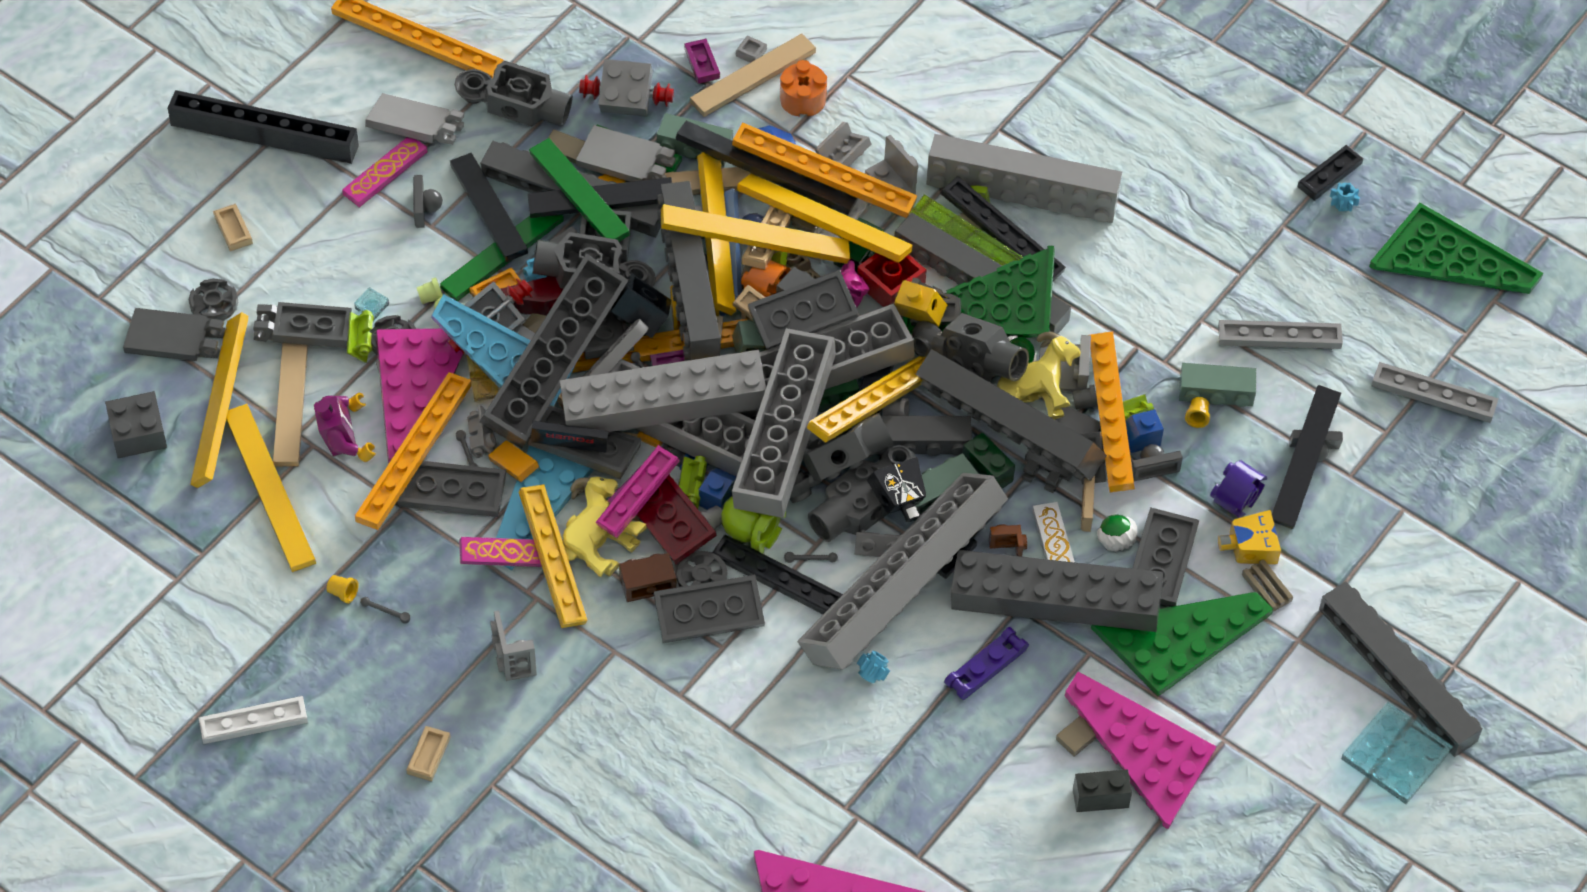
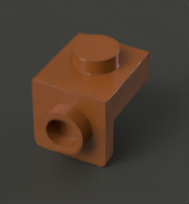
[989,524,1027,557]

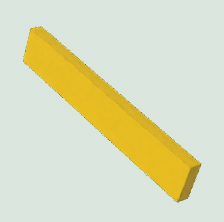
[518,484,588,628]

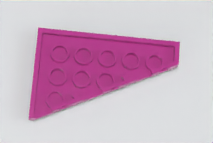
[376,328,465,463]
[1064,672,1217,829]
[754,850,925,892]

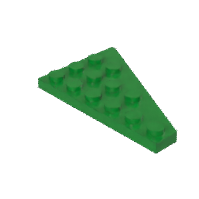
[1369,202,1543,294]
[903,246,1055,338]
[1091,592,1273,697]

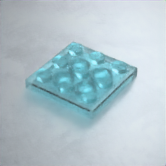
[1341,702,1453,804]

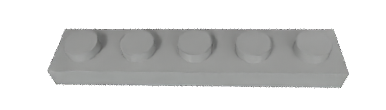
[1218,320,1343,349]
[1371,362,1499,423]

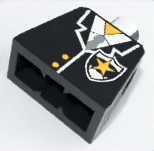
[867,457,926,522]

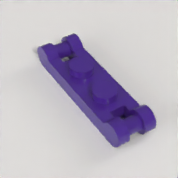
[944,627,1029,700]

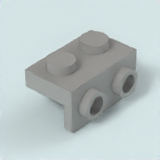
[815,122,872,167]

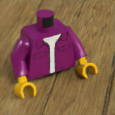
[314,393,376,462]

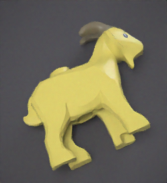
[997,332,1081,420]
[562,477,647,577]

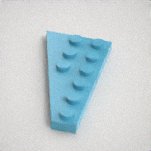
[431,294,576,420]
[496,445,594,570]

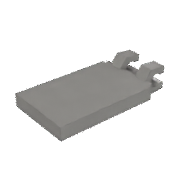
[365,93,464,145]
[576,125,675,182]

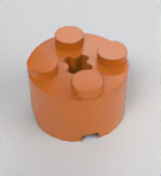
[780,60,827,117]
[741,260,791,297]

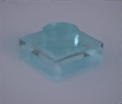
[354,287,389,320]

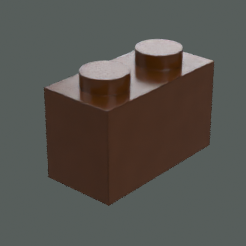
[619,553,677,602]

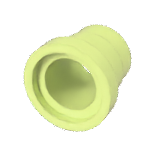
[416,277,443,304]

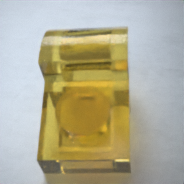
[466,354,498,402]

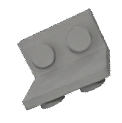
[865,135,918,194]
[1039,335,1091,392]
[490,611,537,681]

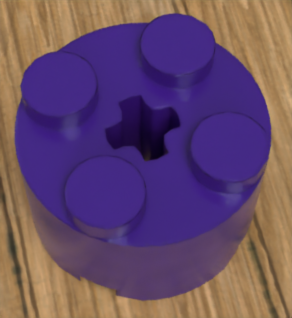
[1210,460,1267,518]

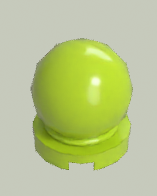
[721,496,786,554]

